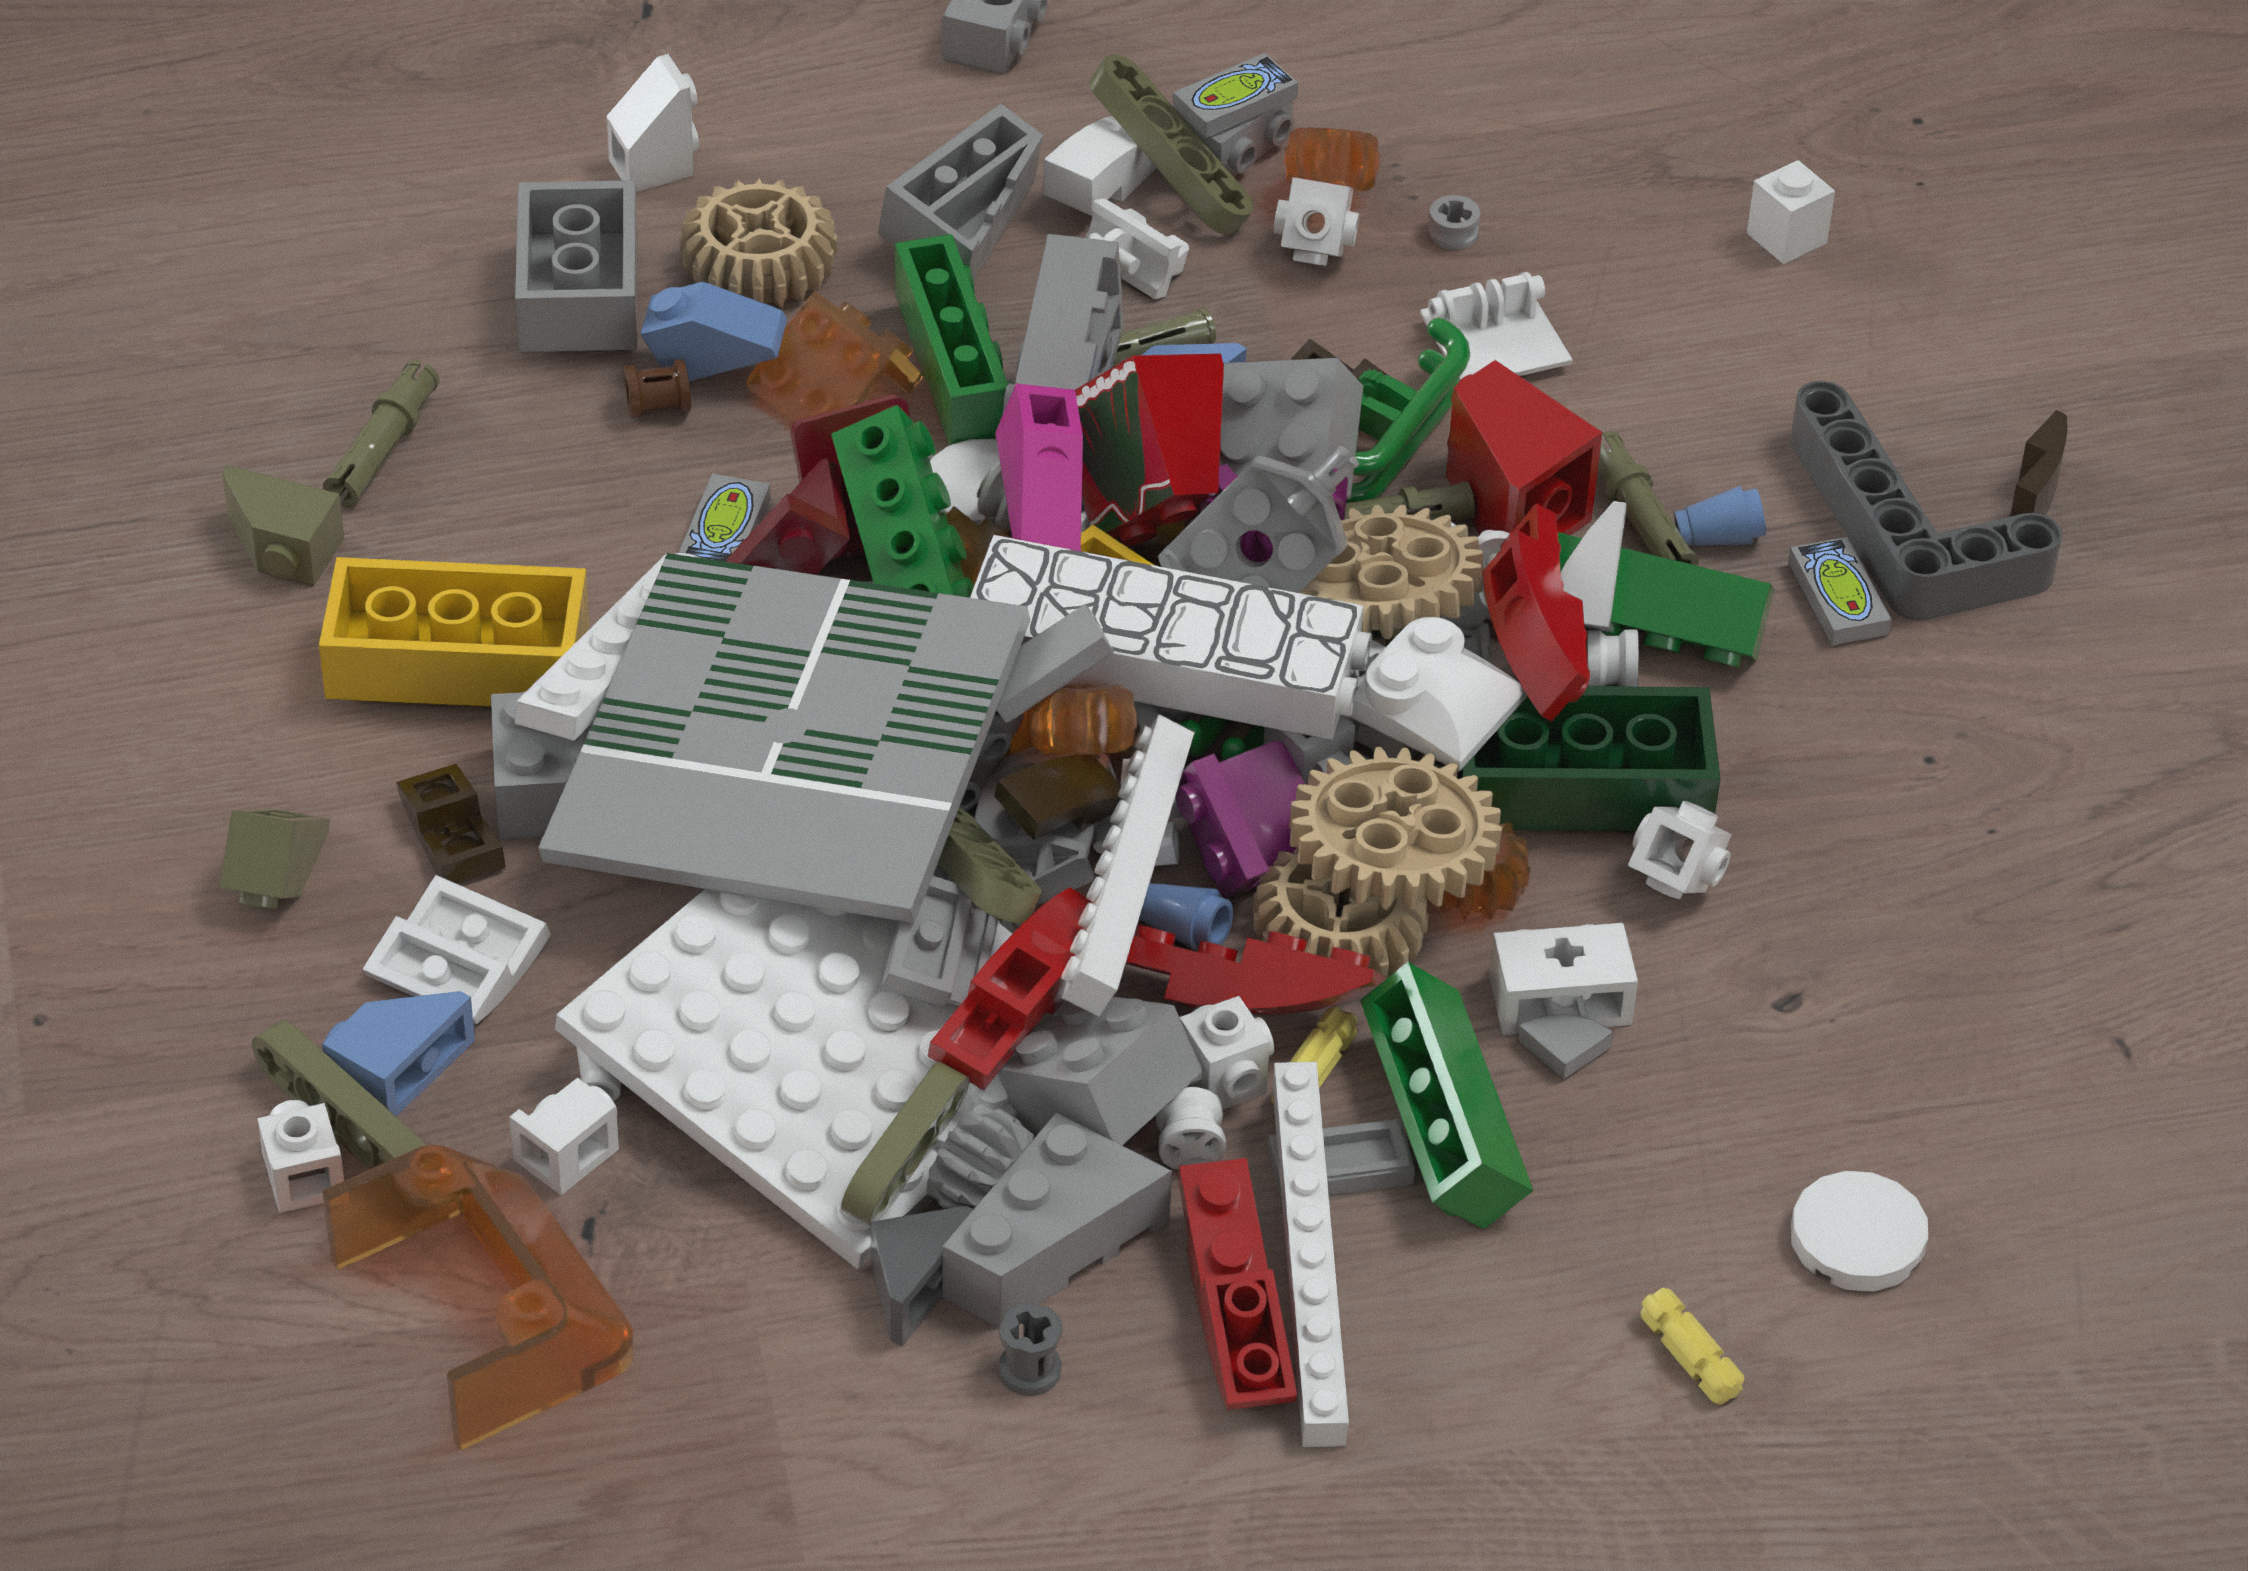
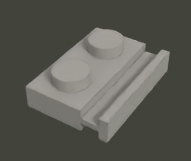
[881,876,999,1008]

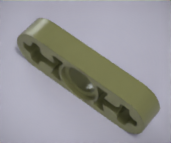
[841,1061,970,1225]

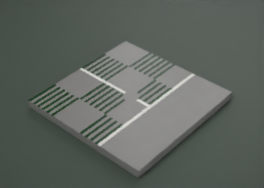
[538,553,1030,923]

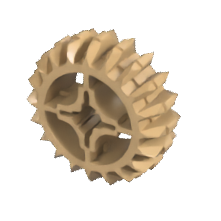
[680,177,837,308]
[1252,848,1429,977]

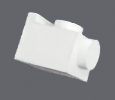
[509,1078,619,1196]
[257,1100,346,1214]

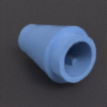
[1673,485,1766,546]
[1138,883,1233,951]

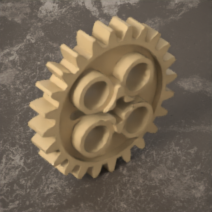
[1300,505,1484,639]
[1289,747,1502,910]

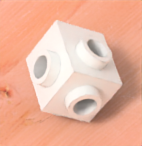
[1273,177,1359,266]
[1628,801,1732,899]
[1179,996,1274,1110]

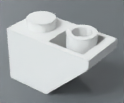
[607,54,699,192]

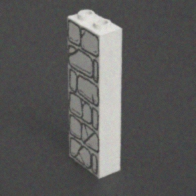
[970,535,1372,740]

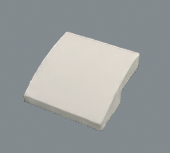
[362,875,551,1024]

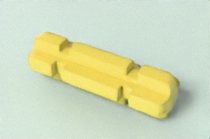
[1271,1006,1358,1105]
[1640,1288,1744,1405]

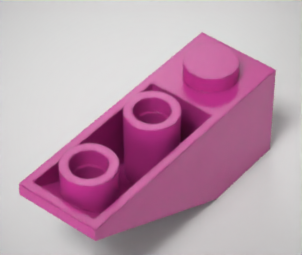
[995,383,1083,552]

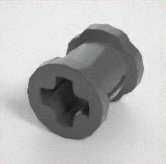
[999,1303,1062,1396]

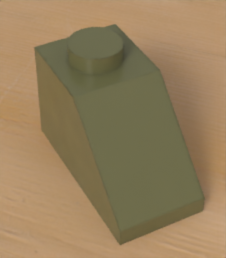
[222,465,344,586]
[219,808,330,908]

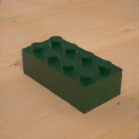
[1457,686,1721,831]

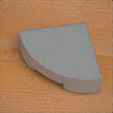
[1518,1014,1613,1080]

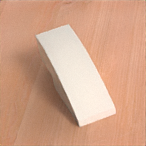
[1043,116,1156,215]
[1561,501,1626,632]

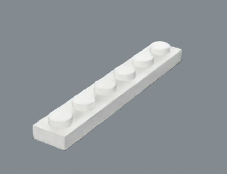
[515,553,697,740]

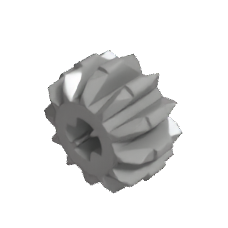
[927,1103,1033,1209]

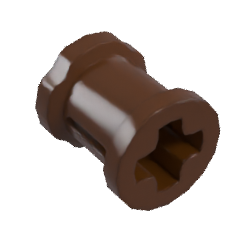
[624,359,691,419]

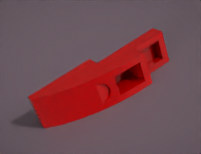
[1482,503,1590,721]
[927,887,1092,1091]
[1125,925,1386,1015]
[1177,1158,1297,1410]

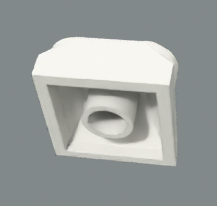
[1351,617,1527,771]

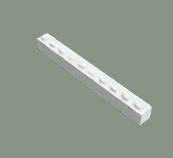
[1061,715,1194,1017]
[1272,1062,1349,1447]

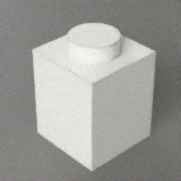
[1747,160,1835,264]

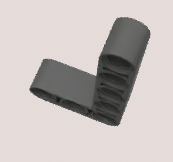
[1790,381,2063,621]

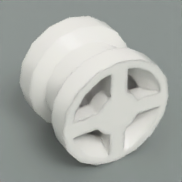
[1586,630,1638,686]
[1155,1087,1226,1170]

